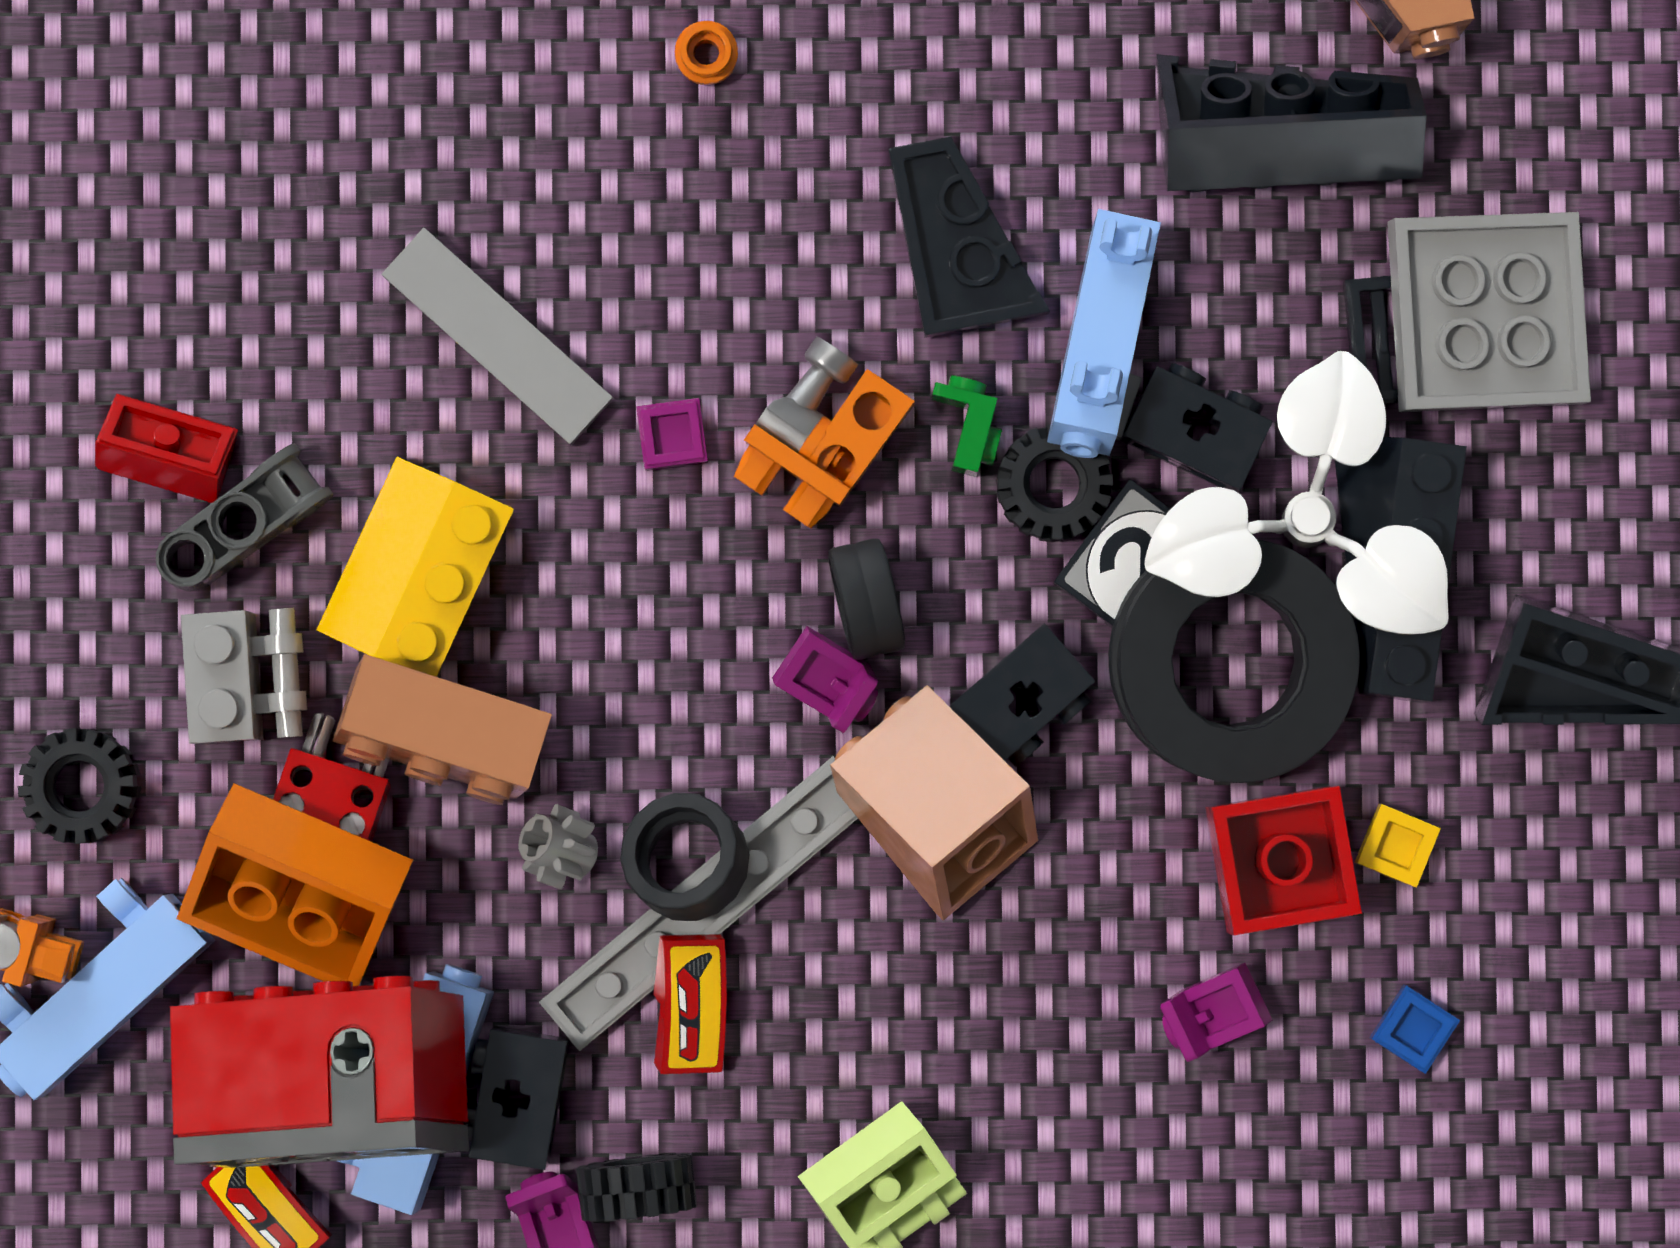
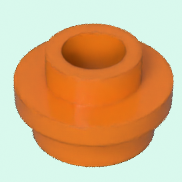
[675,21,738,85]

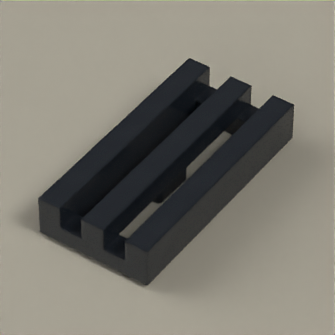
[1343,276,1398,405]

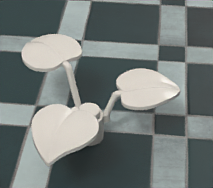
[1145,351,1449,635]

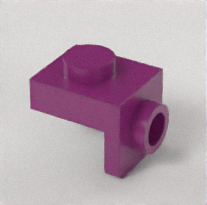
[772,626,878,733]
[1161,962,1273,1062]
[505,1172,599,1248]

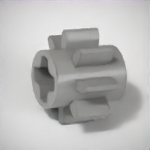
[518,804,598,889]

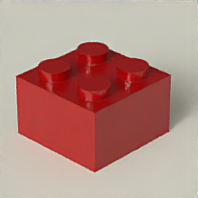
[1205,786,1362,935]

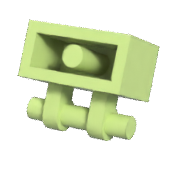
[798,1101,967,1248]

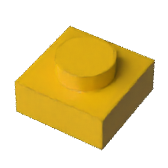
[1354,804,1441,888]

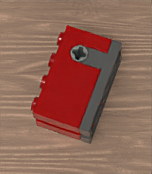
[170,976,469,1168]

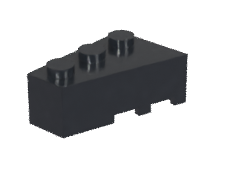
[1474,594,1680,725]

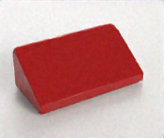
[95,393,238,503]

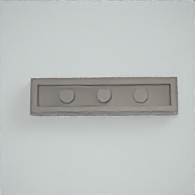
[381,228,613,446]

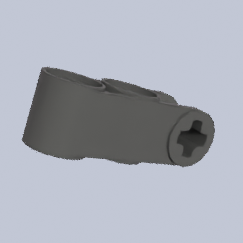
[156,443,334,592]

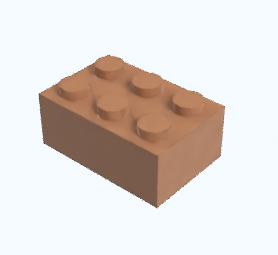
[333,654,552,805]

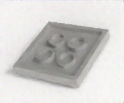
[1387,212,1591,412]

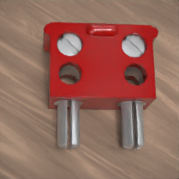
[273,713,391,842]

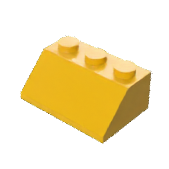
[316,457,514,677]

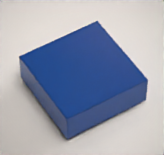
[1369,984,1460,1074]

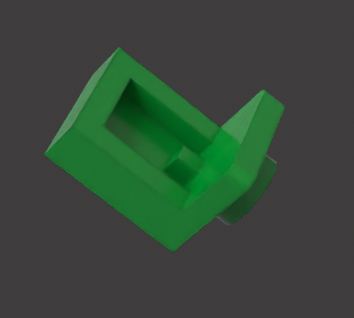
[931,375,1002,477]

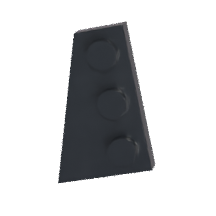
[888,136,1050,338]

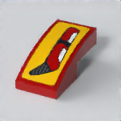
[653,934,727,1074]
[201,1165,332,1248]

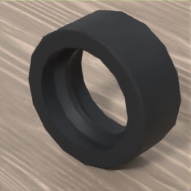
[620,793,750,921]

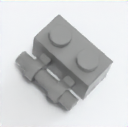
[181,608,307,744]

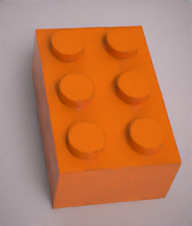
[176,783,413,986]

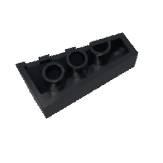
[1156,54,1427,192]
[1335,437,1467,703]

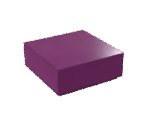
[636,398,708,471]

